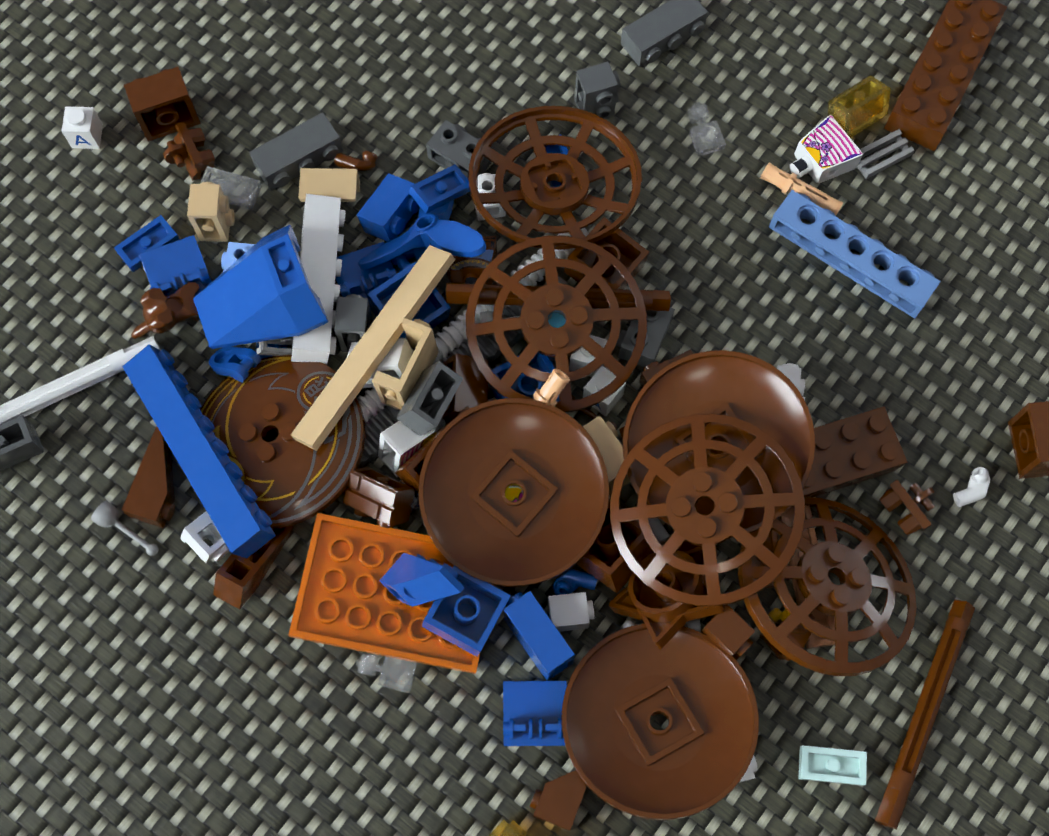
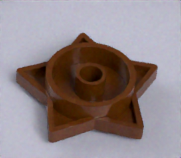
[609,546,725,649]

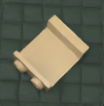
[372,318,439,410]

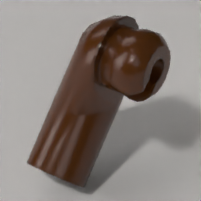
[334,151,377,171]

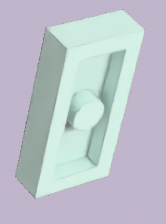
[799,745,867,786]

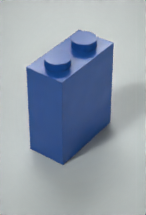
[504,591,575,681]

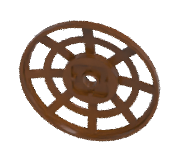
[469,106,642,250]
[466,235,647,413]
[610,414,805,606]
[738,497,916,676]

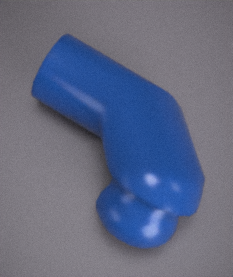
[553,569,597,595]

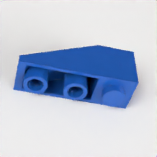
[379,553,465,607]

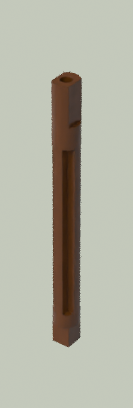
[446,283,671,311]
[875,600,975,830]

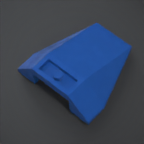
[193,225,329,349]

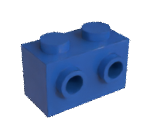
[357,173,419,242]

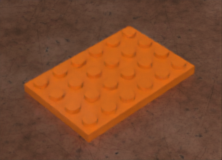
[289,513,493,674]

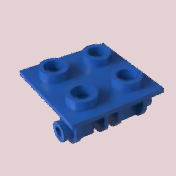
[139,235,212,296]
[335,242,396,298]
[503,681,567,746]

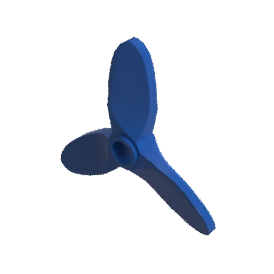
[358,200,486,269]

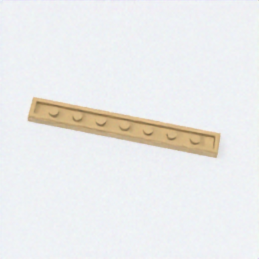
[291,245,455,451]

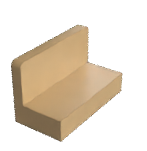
[298,168,360,202]

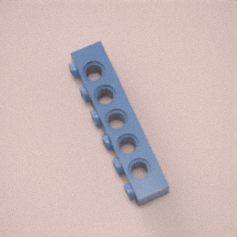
[769,190,941,319]

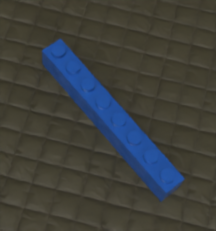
[122,344,276,558]

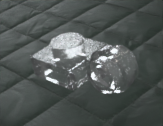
[688,102,726,157]
[355,652,418,693]

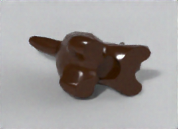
[131,282,199,339]

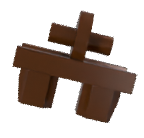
[163,122,215,181]
[879,480,935,536]

